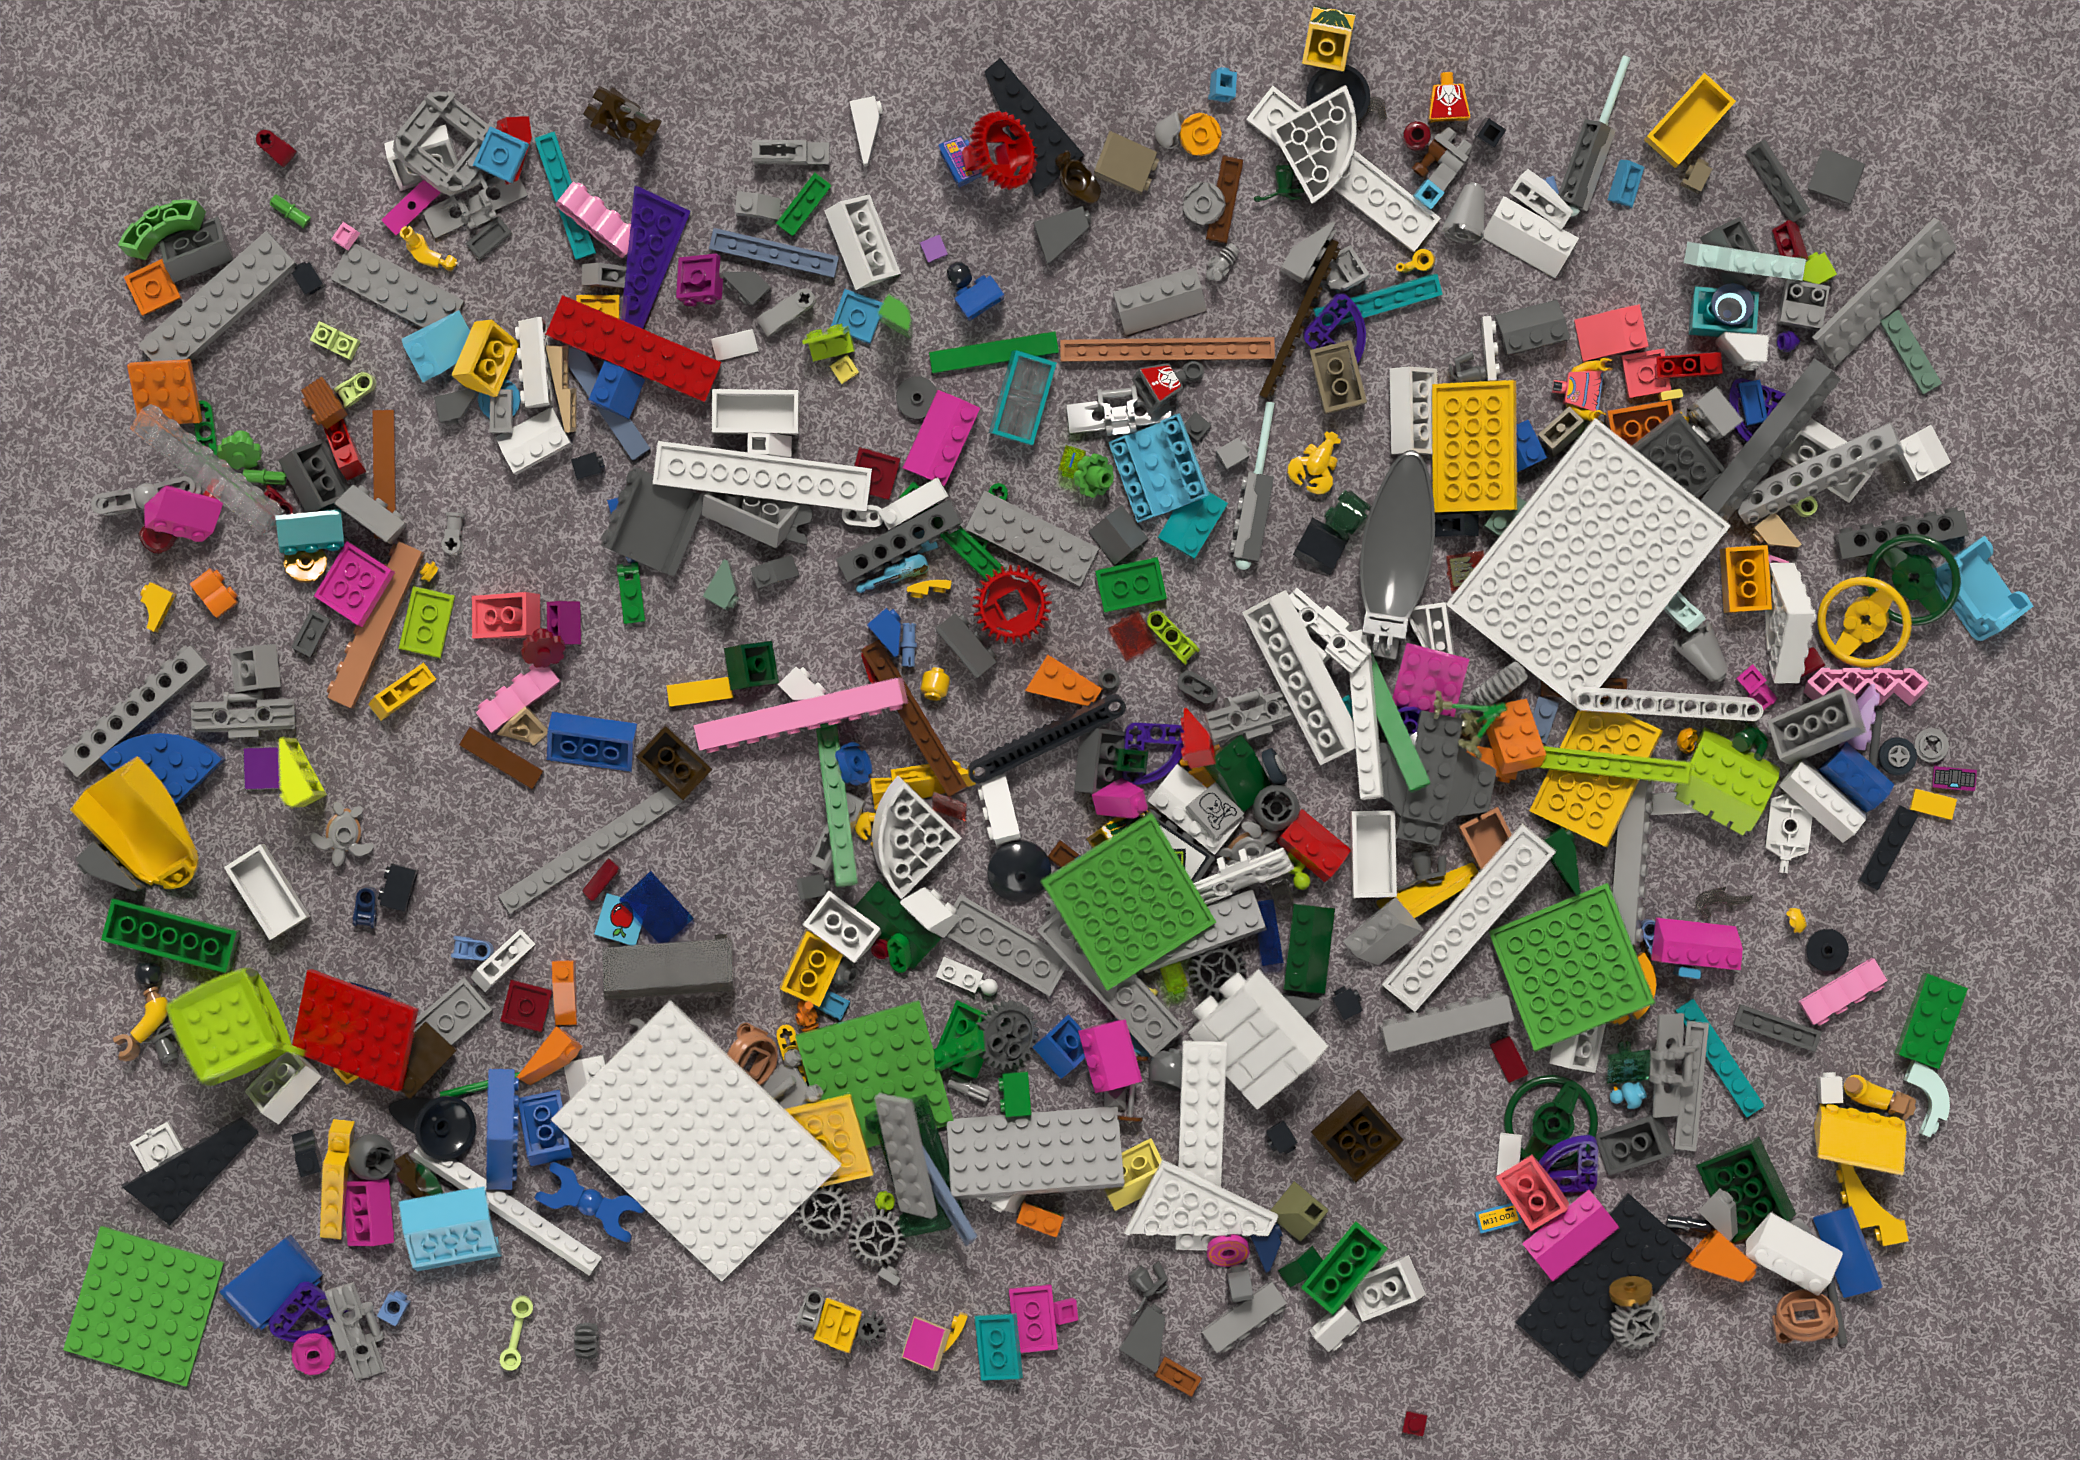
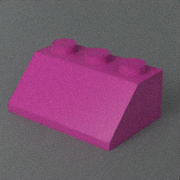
[144,485,223,542]
[1078,1019,1142,1093]
[344,1178,394,1246]

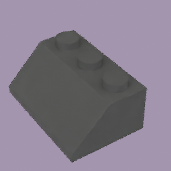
[159,216,234,283]
[1700,216,1764,287]
[1495,300,1570,357]
[278,439,349,513]
[935,613,997,679]
[1074,728,1124,793]

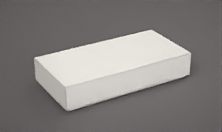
[1497,1133,1522,1175]

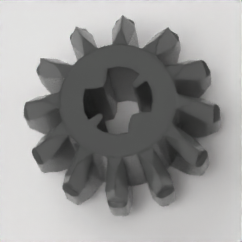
[854,1310,887,1347]
[574,1322,600,1359]

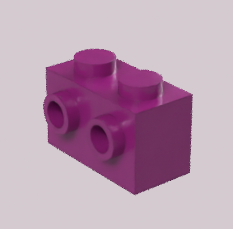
[547,601,581,645]

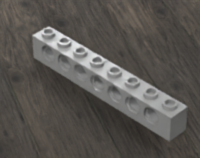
[1737,423,1905,525]
[60,645,210,778]

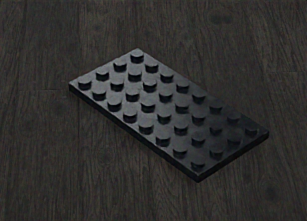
[1515,1192,1693,1379]

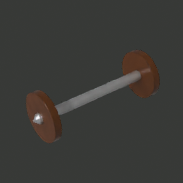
[1117,1052,1148,1124]

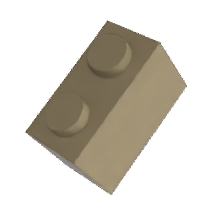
[1538,406,1585,458]

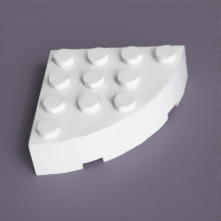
[1270,85,1357,204]
[1765,563,1816,683]
[872,776,961,899]

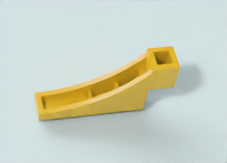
[320,1119,355,1240]
[1834,1161,1909,1246]

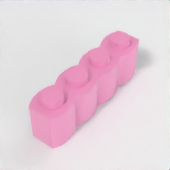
[555,182,631,258]
[476,664,561,733]
[1798,958,1887,1026]

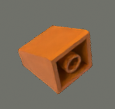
[1685,1228,1757,1282]

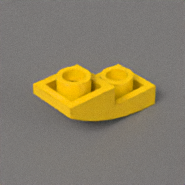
[907,580,952,599]
[943,1312,968,1353]

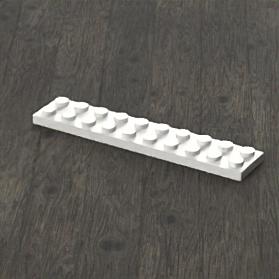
[1246,86,1441,252]
[653,441,872,512]
[1382,823,1555,1012]
[1175,1041,1227,1250]

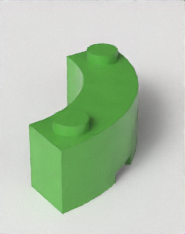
[118,200,206,260]

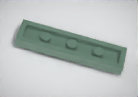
[1880,310,1942,395]

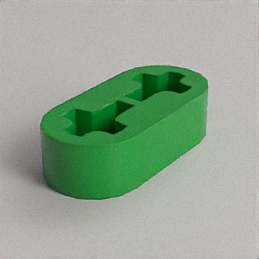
[887,933,912,973]

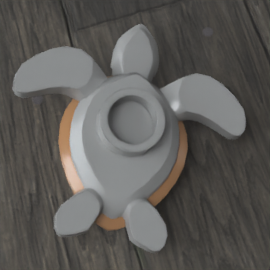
[310,802,374,867]
[1218,822,1280,866]

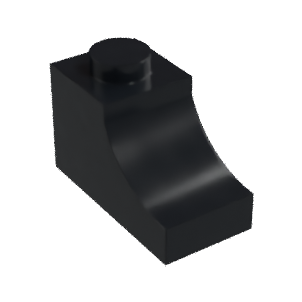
[1435,514,1479,537]
[291,1129,323,1178]

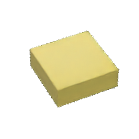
[830,355,859,384]
[1658,389,1683,402]

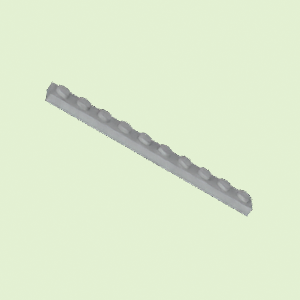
[498,786,690,914]

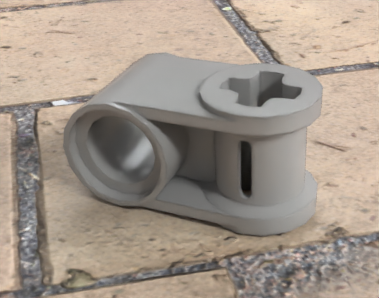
[795,1287,825,1331]

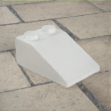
[1351,1255,1426,1322]

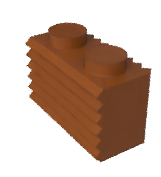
[301,377,348,429]

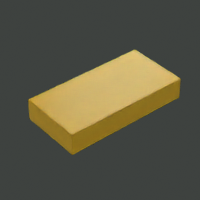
[1909,789,1957,820]

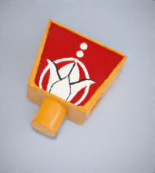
[1428,72,1470,122]

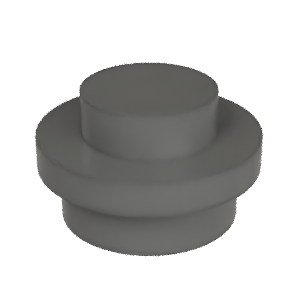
[1182,360,1204,381]

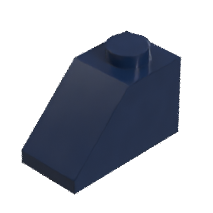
[1250,1224,1283,1272]

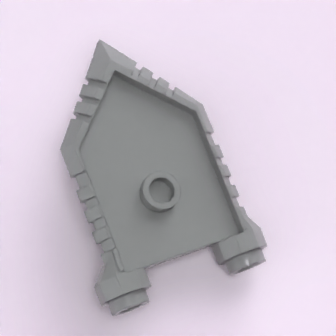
[760,1049,824,1109]

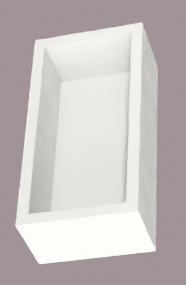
[712,389,800,435]
[1350,811,1397,898]
[224,844,310,940]

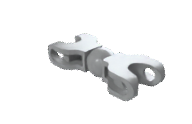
[91,477,202,516]

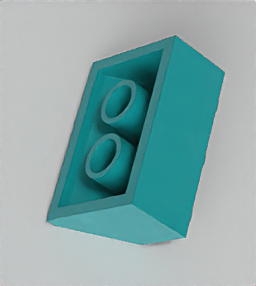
[1688,286,1759,337]
[1157,491,1228,559]
[276,510,344,555]

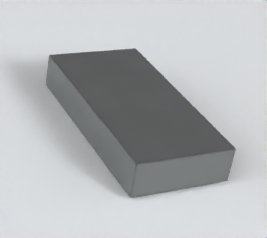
[466,216,513,260]

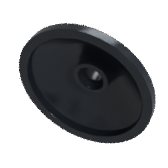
[1306,65,1371,123]
[987,840,1051,902]
[414,1096,476,1160]

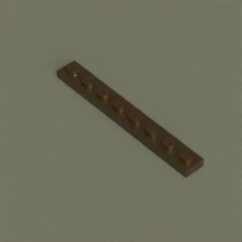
[1259,239,1341,399]

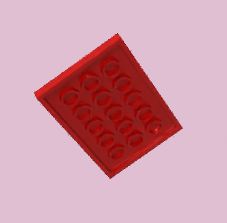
[292,969,419,1092]

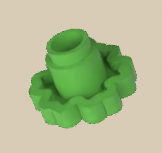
[217,430,262,469]
[1074,453,1114,498]

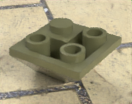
[1270,1181,1329,1241]

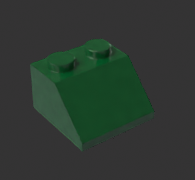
[724,641,779,691]

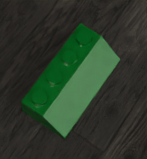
[1301,1221,1388,1316]

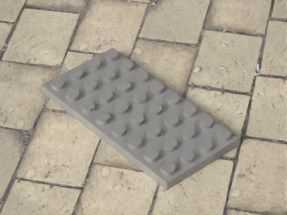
[947,1107,1124,1200]

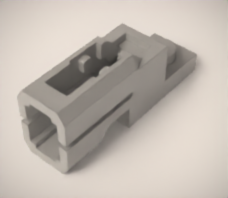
[752,140,830,165]
[809,792,866,871]

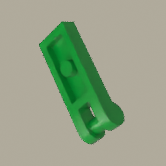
[617,562,646,624]

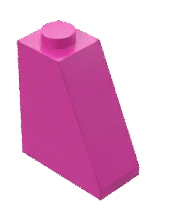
[1092,778,1148,818]

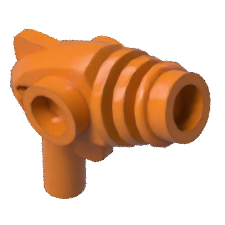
[795,1000,819,1032]

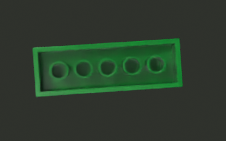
[101,898,241,973]

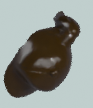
[1055,150,1101,204]

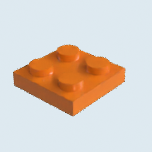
[124,259,182,316]

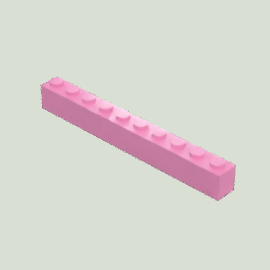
[694,678,908,753]

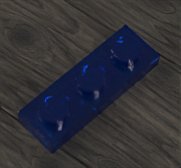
[1257,899,1284,966]

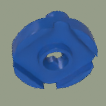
[835,742,872,786]

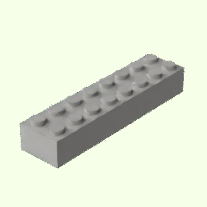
[138,231,298,361]

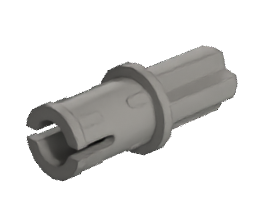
[947,1074,990,1102]

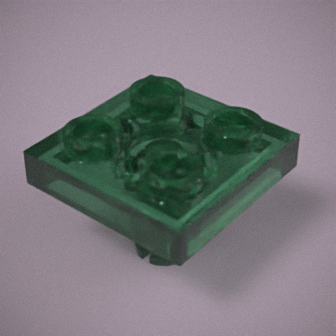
[1606,1041,1651,1084]

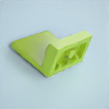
[802,323,855,362]

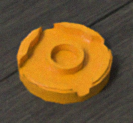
[1179,113,1222,156]

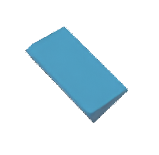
[1607,160,1645,208]

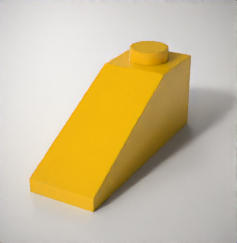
[368,662,436,721]

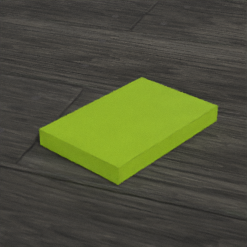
[398,586,455,658]

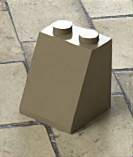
[1094,131,1159,195]

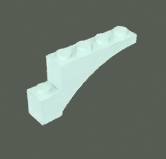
[1684,242,1806,281]

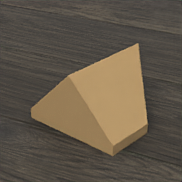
[497,706,548,746]

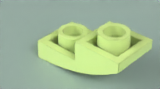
[310,321,361,361]

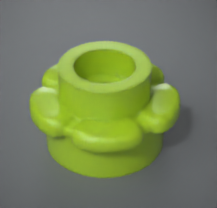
[875,1191,895,1212]

